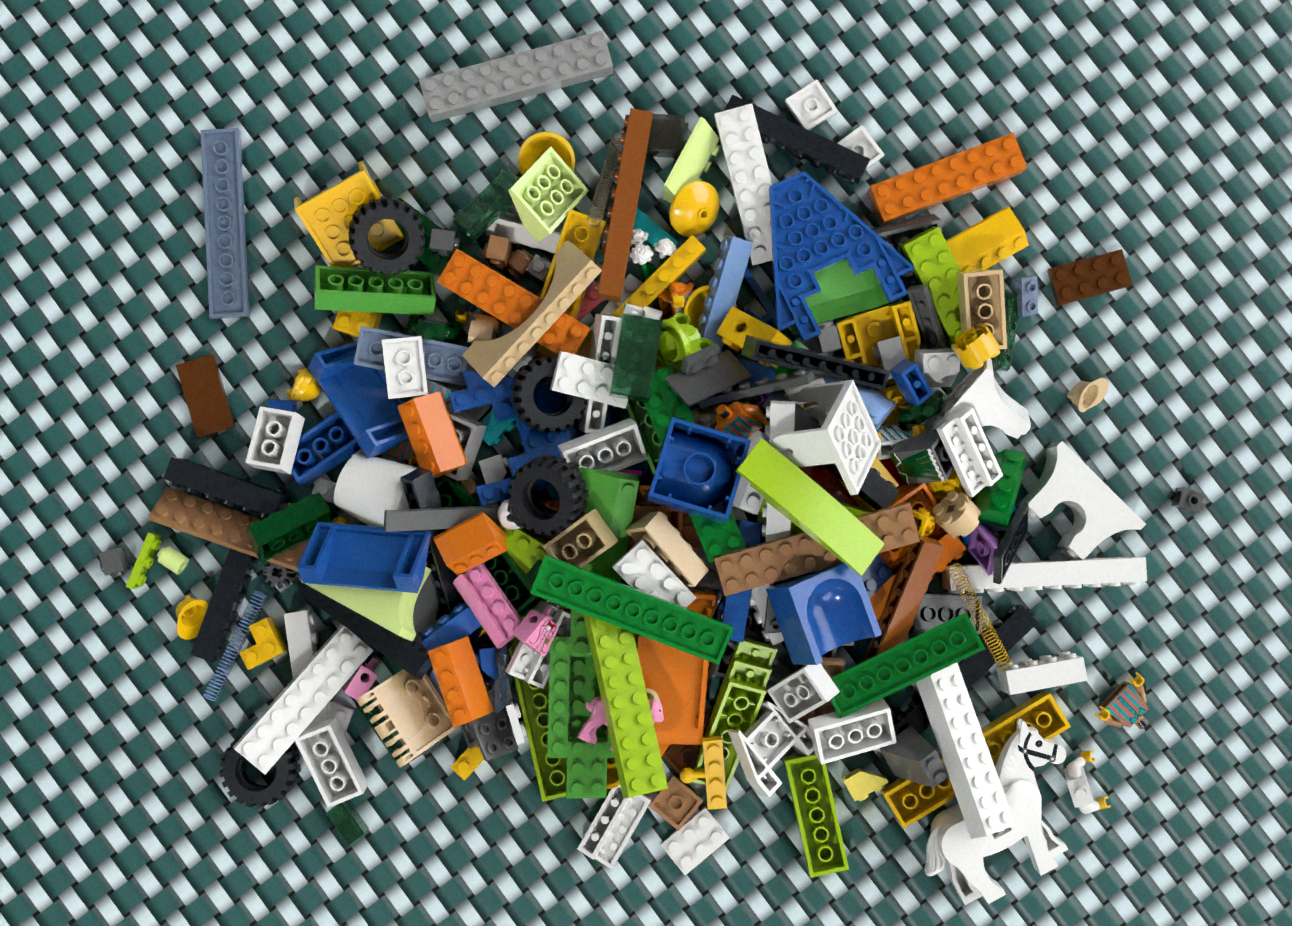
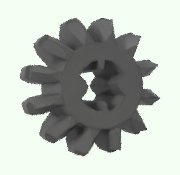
[262,562,297,589]

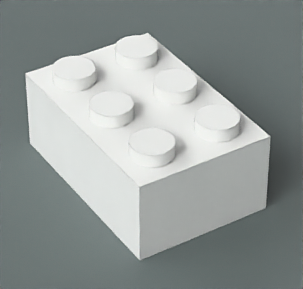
[245,406,305,474]
[767,663,840,724]

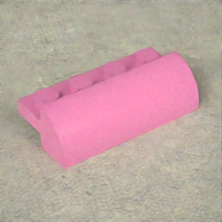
[453,563,523,649]

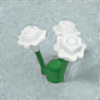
[629,229,677,282]

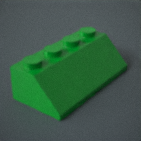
[973,449,1025,528]

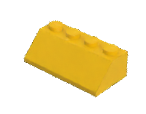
[946,206,1029,272]

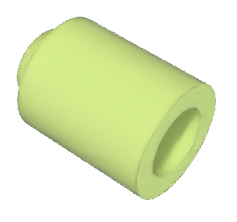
[157,546,189,575]

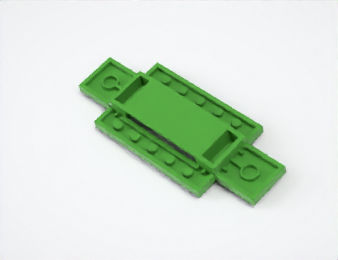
[547,609,614,798]

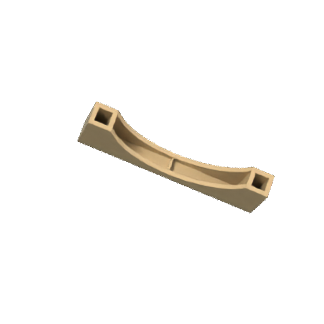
[462,240,602,387]

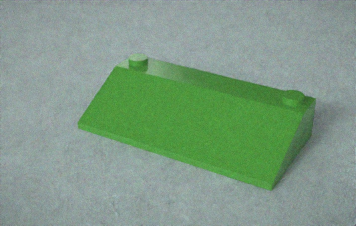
[790,241,904,332]
[577,467,639,583]

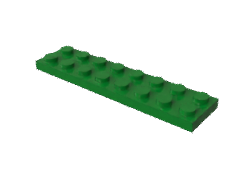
[830,612,985,718]

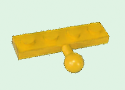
[680,736,727,810]

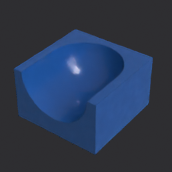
[647,417,751,524]
[766,563,882,665]

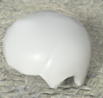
[498,500,525,530]

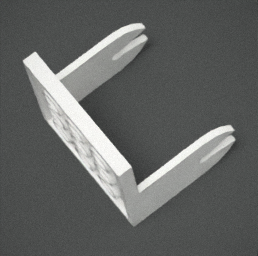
[770,380,882,495]

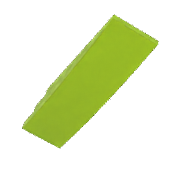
[736,438,884,576]
[693,638,777,790]

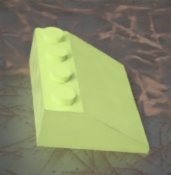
[663,117,721,203]
[508,147,589,243]

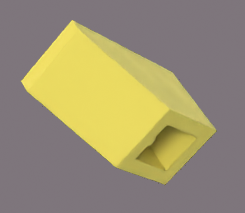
[841,768,889,801]

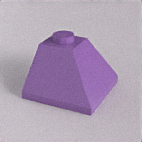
[968,523,1001,576]

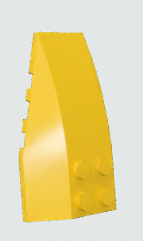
[836,301,921,426]

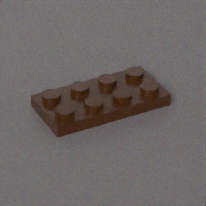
[1047,249,1132,306]

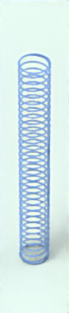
[203,590,267,701]

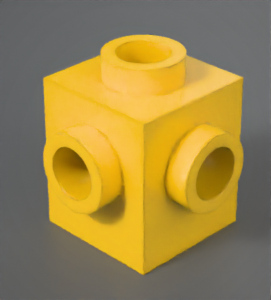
[912,508,935,536]

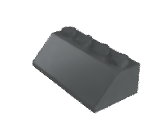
[413,565,441,633]

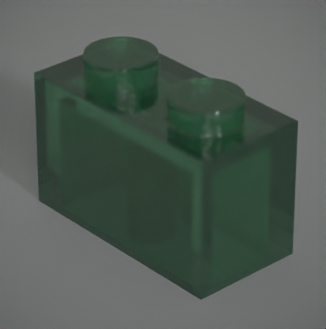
[326,800,369,845]

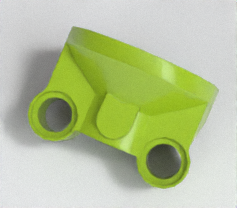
[651,313,713,373]

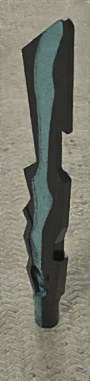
[494,641,512,713]

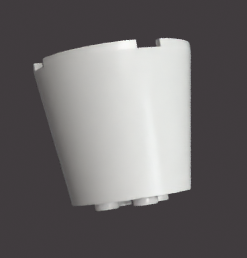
[334,453,419,527]

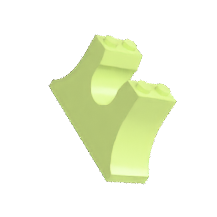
[301,562,431,642]

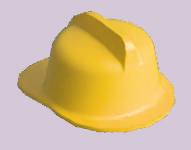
[176,595,208,640]

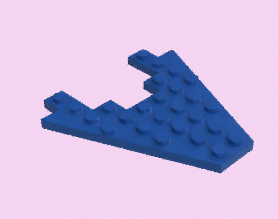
[769,171,915,342]
[448,371,615,506]

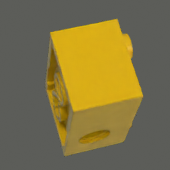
[716,306,792,369]

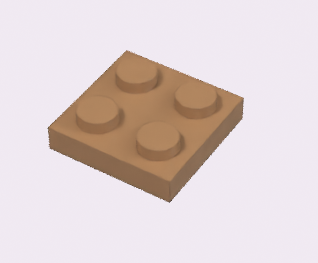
[649,774,703,831]

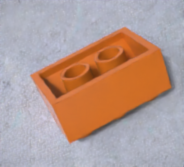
[434,511,507,575]

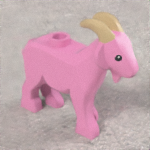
[577,688,664,751]

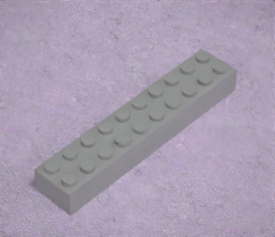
[419,30,614,123]

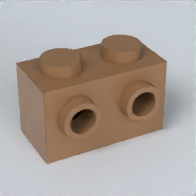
[483,234,513,270]

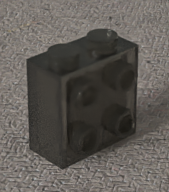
[646,114,688,158]

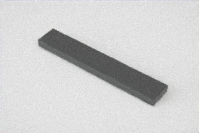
[383,505,501,532]

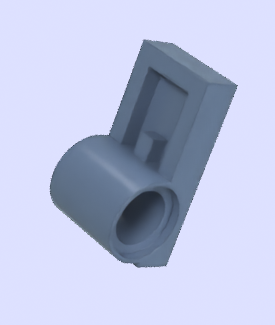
[1010,275,1038,317]

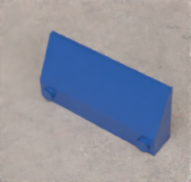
[308,341,409,458]
[297,522,431,593]

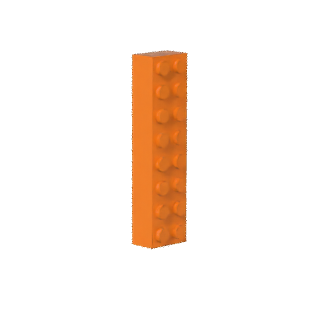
[867,133,1027,226]
[437,249,593,355]

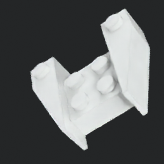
[728,701,814,797]

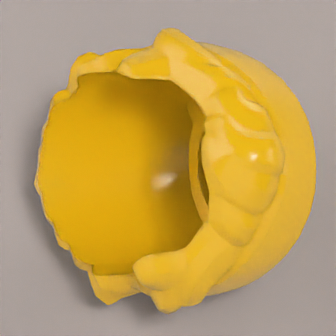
[286,368,321,402]

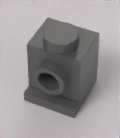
[1171,487,1206,513]

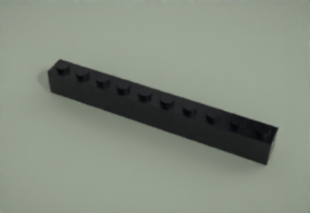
[893,604,1039,736]

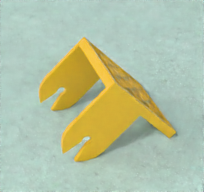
[294,161,404,267]

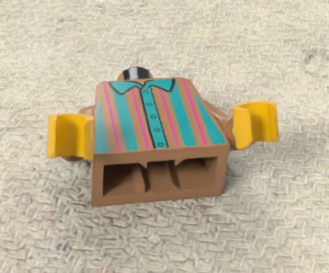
[1094,672,1149,730]

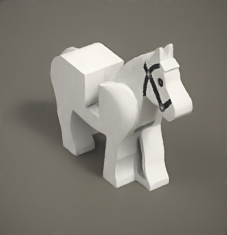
[924,718,1068,905]

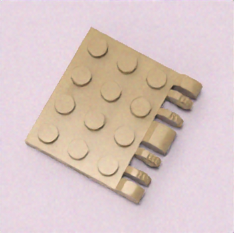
[356,669,459,768]

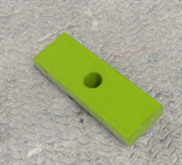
[126,532,161,589]

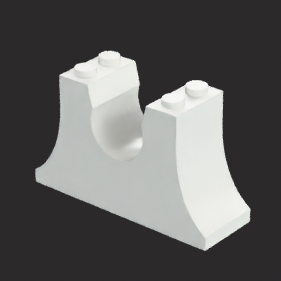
[924,358,1031,439]
[1017,441,1146,560]

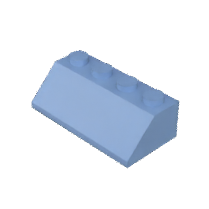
[822,376,896,431]

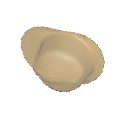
[1067,378,1108,412]

